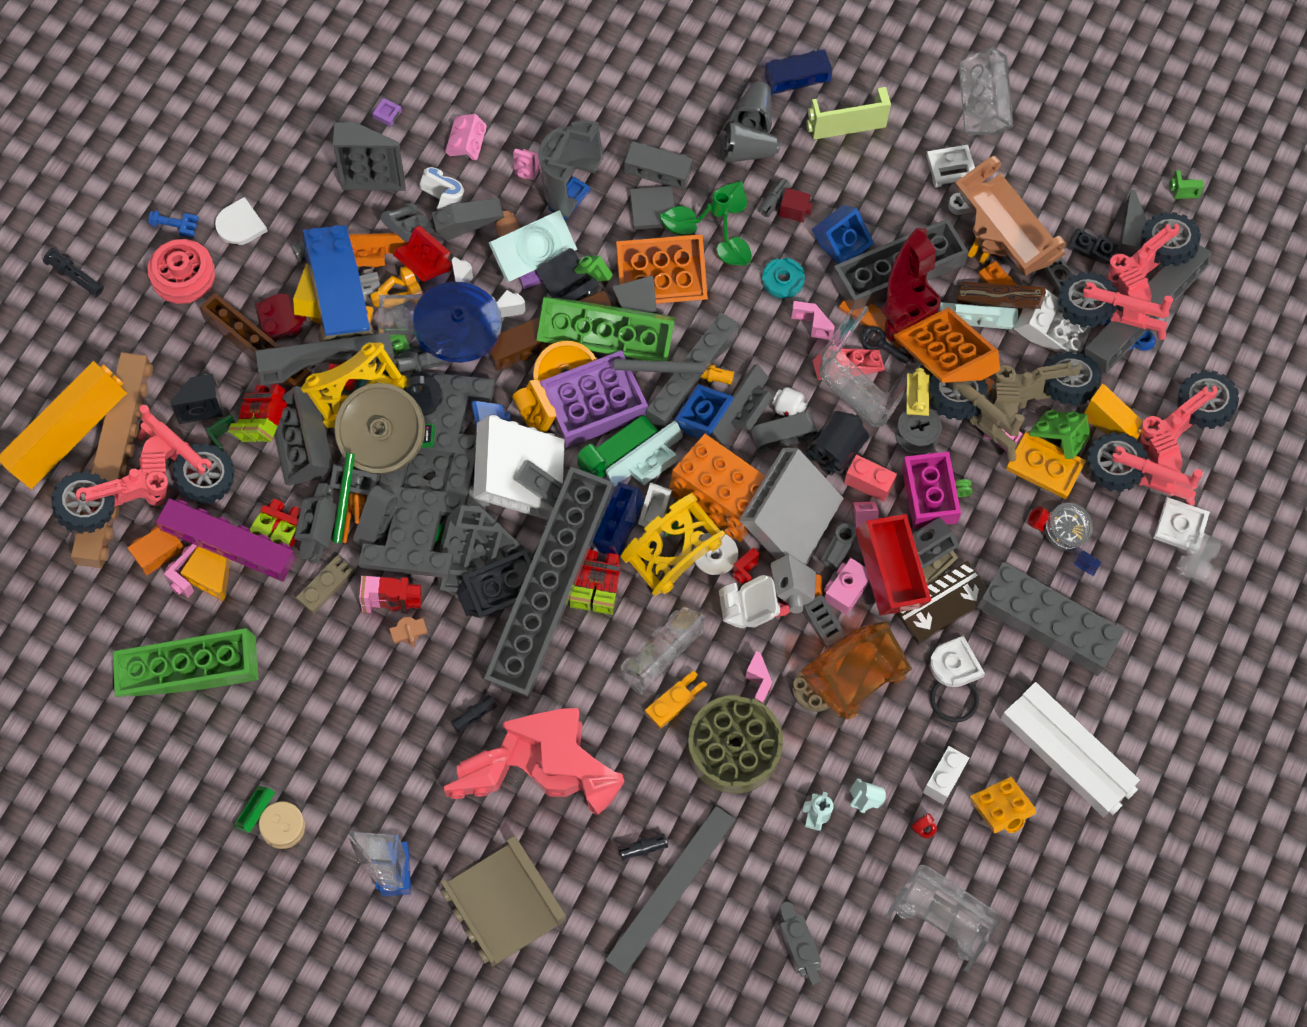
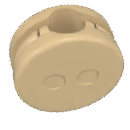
[259,802,305,849]

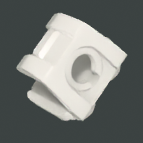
[719,575,780,628]

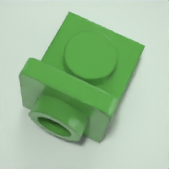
[1169,170,1204,199]
[575,255,613,281]

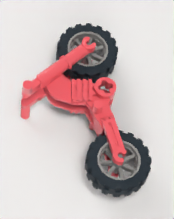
[1058,212,1201,340]
[1086,370,1239,506]
[52,405,234,534]

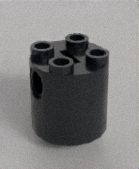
[805,411,869,476]

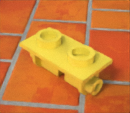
[906,368,929,416]

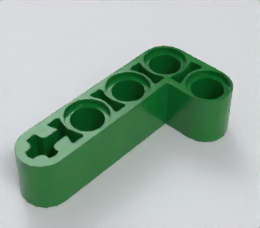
[577,416,659,478]

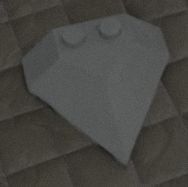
[438,504,534,592]

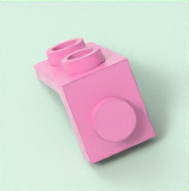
[164,544,198,598]

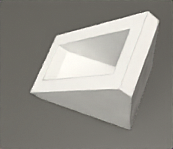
[638,483,672,527]

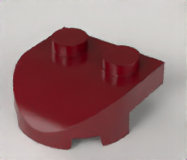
[256,294,307,341]

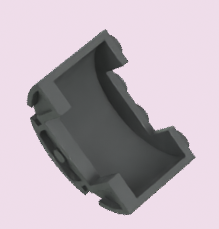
[538,121,603,217]

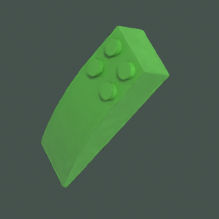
[536,297,675,361]
[113,628,259,697]

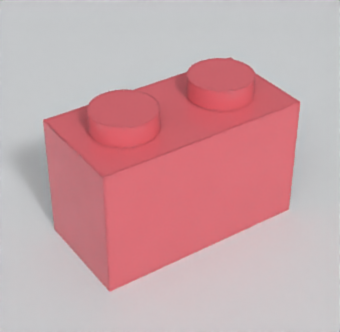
[844,455,897,502]

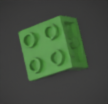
[1029,410,1090,459]

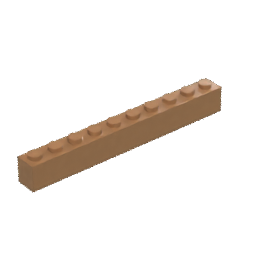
[71,353,153,568]

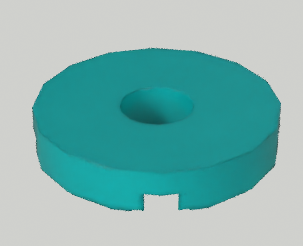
[762,258,805,299]

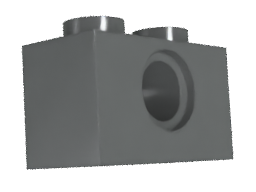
[912,517,959,569]

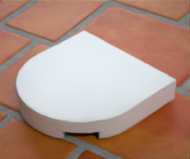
[215,197,268,245]
[930,636,985,687]

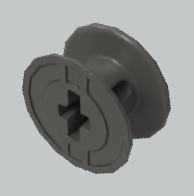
[895,408,942,455]

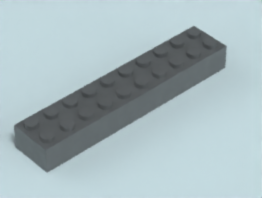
[484,466,614,700]

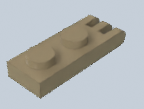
[296,555,356,615]

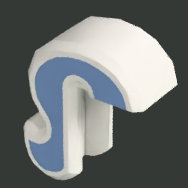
[419,167,464,210]

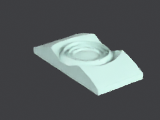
[489,210,577,282]

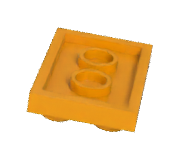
[1006,431,1086,499]

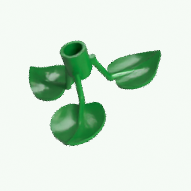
[660,181,752,266]

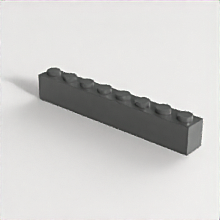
[1084,245,1212,374]

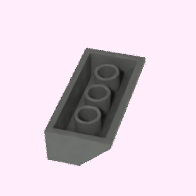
[275,386,333,486]

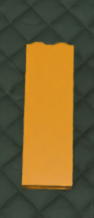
[0,361,127,490]

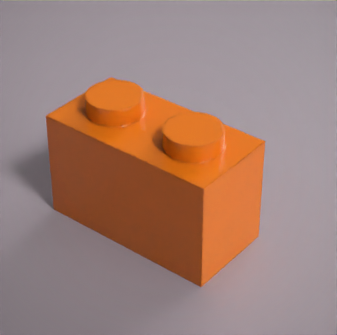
[127,525,184,576]

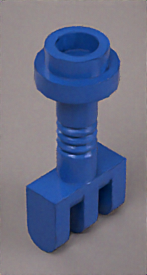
[148,210,199,238]

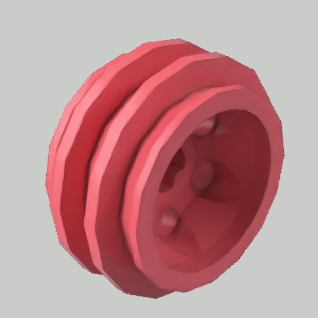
[148,239,215,304]

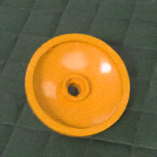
[533,340,597,383]

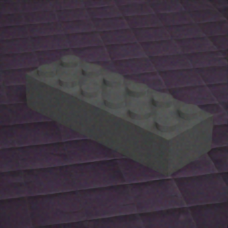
[831,218,969,313]
[977,562,1125,676]

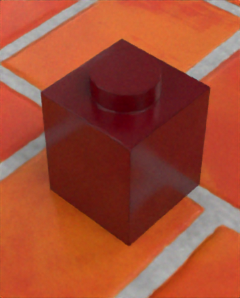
[779,188,813,223]

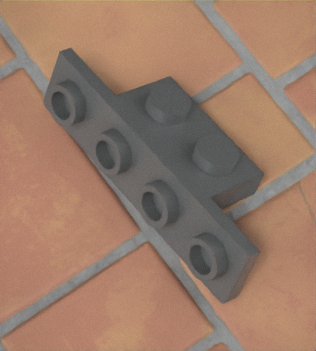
[711,364,773,445]

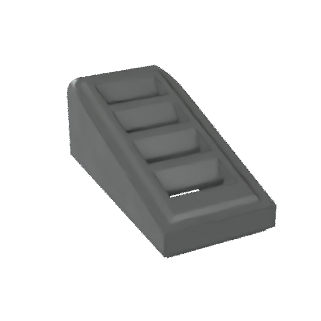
[802,595,846,648]

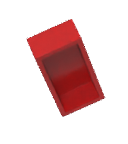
[855,514,932,616]

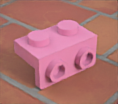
[445,114,487,160]

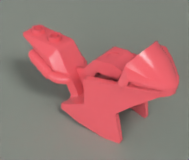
[444,708,624,815]

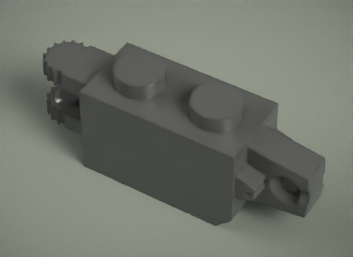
[295,483,338,564]
[778,902,822,987]

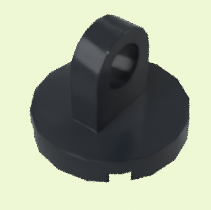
[403,375,443,416]

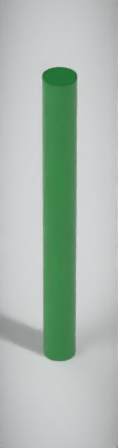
[333,452,355,543]

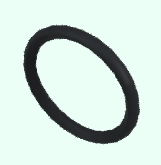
[930,681,979,723]

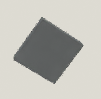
[630,186,675,230]

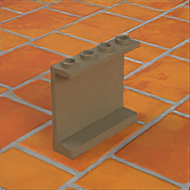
[440,835,566,967]

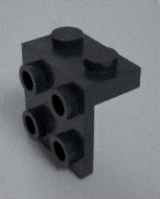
[536,248,599,301]

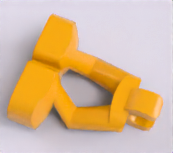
[370,266,426,307]

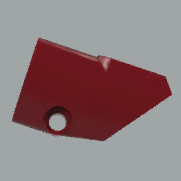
[881,228,941,341]

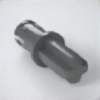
[758,178,791,217]

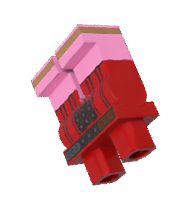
[359,576,422,614]

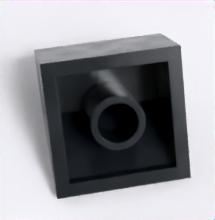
[171,373,223,424]

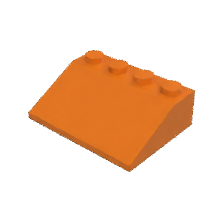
[615,234,708,304]
[894,307,1000,383]

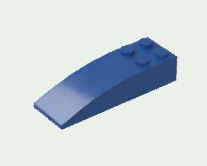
[303,225,370,336]

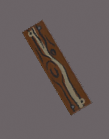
[957,282,1046,309]

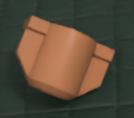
[389,617,428,648]

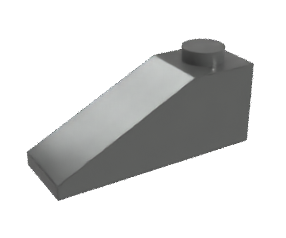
[1118,189,1147,257]
[432,198,504,241]

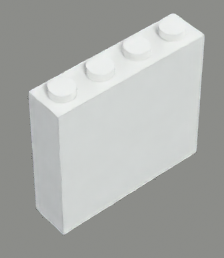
[473,415,564,520]

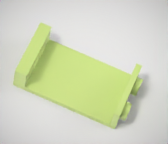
[806,87,891,140]

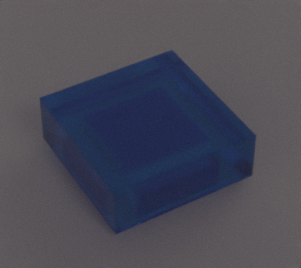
[1074,550,1102,577]

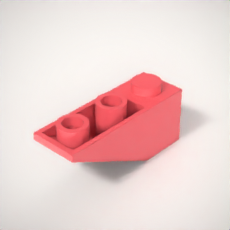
[812,348,885,380]

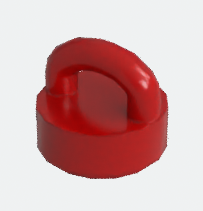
[1028,506,1049,532]
[911,813,937,839]

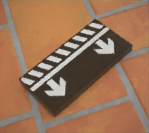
[896,561,987,644]

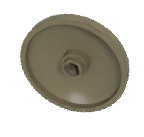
[335,383,425,474]

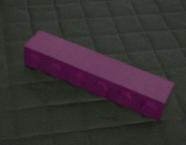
[156,499,296,582]

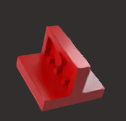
[394,226,453,282]

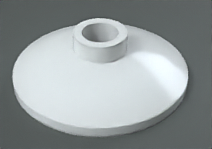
[693,533,738,575]

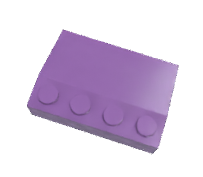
[540,350,648,448]

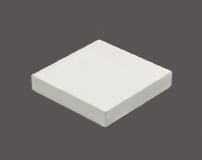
[1153,497,1210,553]

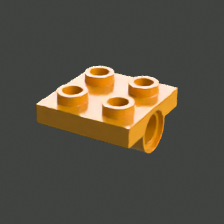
[512,379,557,433]
[970,777,1036,834]

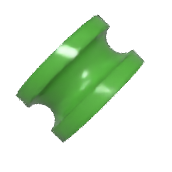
[955,479,973,497]

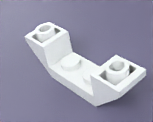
[452,257,525,319]

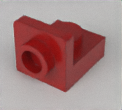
[732,547,759,584]

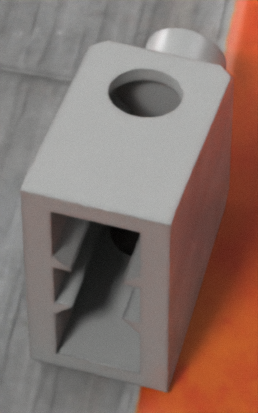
[771,554,816,613]

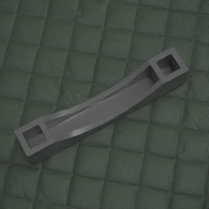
[646,312,739,430]
[256,333,394,386]

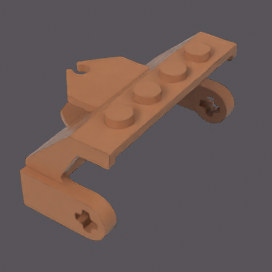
[955,156,1066,276]

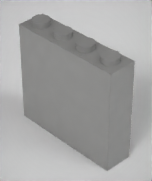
[739,448,844,564]

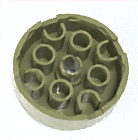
[688,695,783,794]

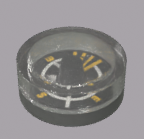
[1044,503,1093,551]

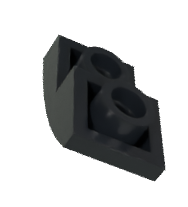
[1067,228,1118,264]

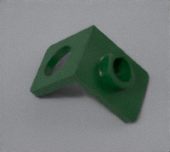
[206,414,235,451]

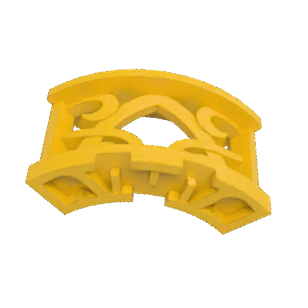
[301,342,407,428]
[620,493,726,596]

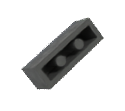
[624,141,693,191]

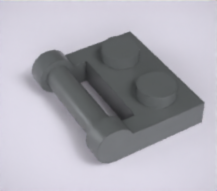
[381,202,435,243]

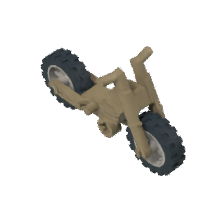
[929,351,1102,462]

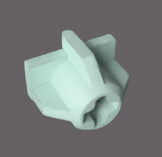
[849,778,886,813]
[802,792,833,831]

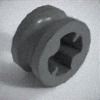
[291,240,306,262]

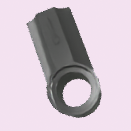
[821,523,856,570]

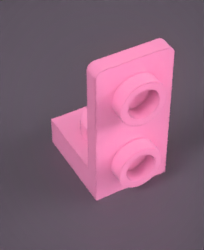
[513,149,540,180]

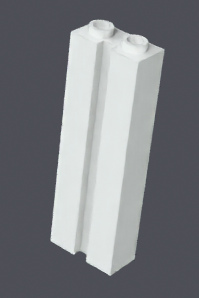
[1000,682,1140,818]

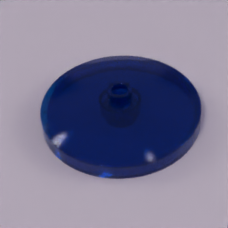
[413,282,502,363]

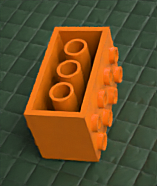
[669,434,765,542]

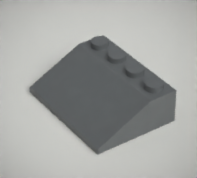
[333,121,406,191]

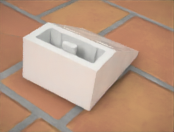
[1014,289,1091,354]

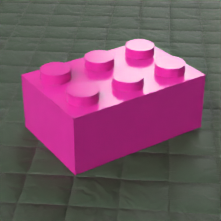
[902,452,961,529]

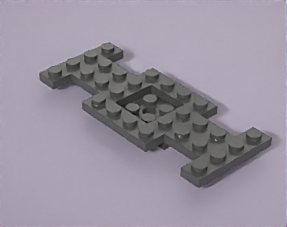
[358,371,495,578]

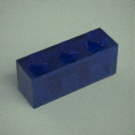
[764,49,833,95]
[593,482,645,558]

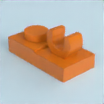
[978,261,1017,285]

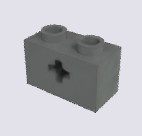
[330,462,381,495]

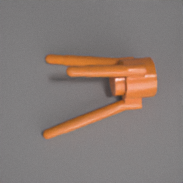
[343,492,367,543]

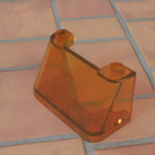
[801,621,912,720]

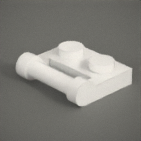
[926,145,975,188]

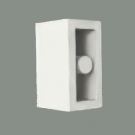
[923,746,969,805]

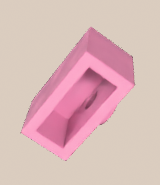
[824,558,870,615]

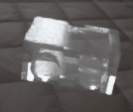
[1176,531,1223,585]

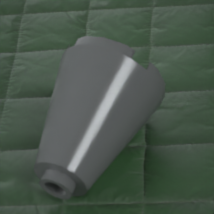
[730,81,772,133]
[720,120,780,163]

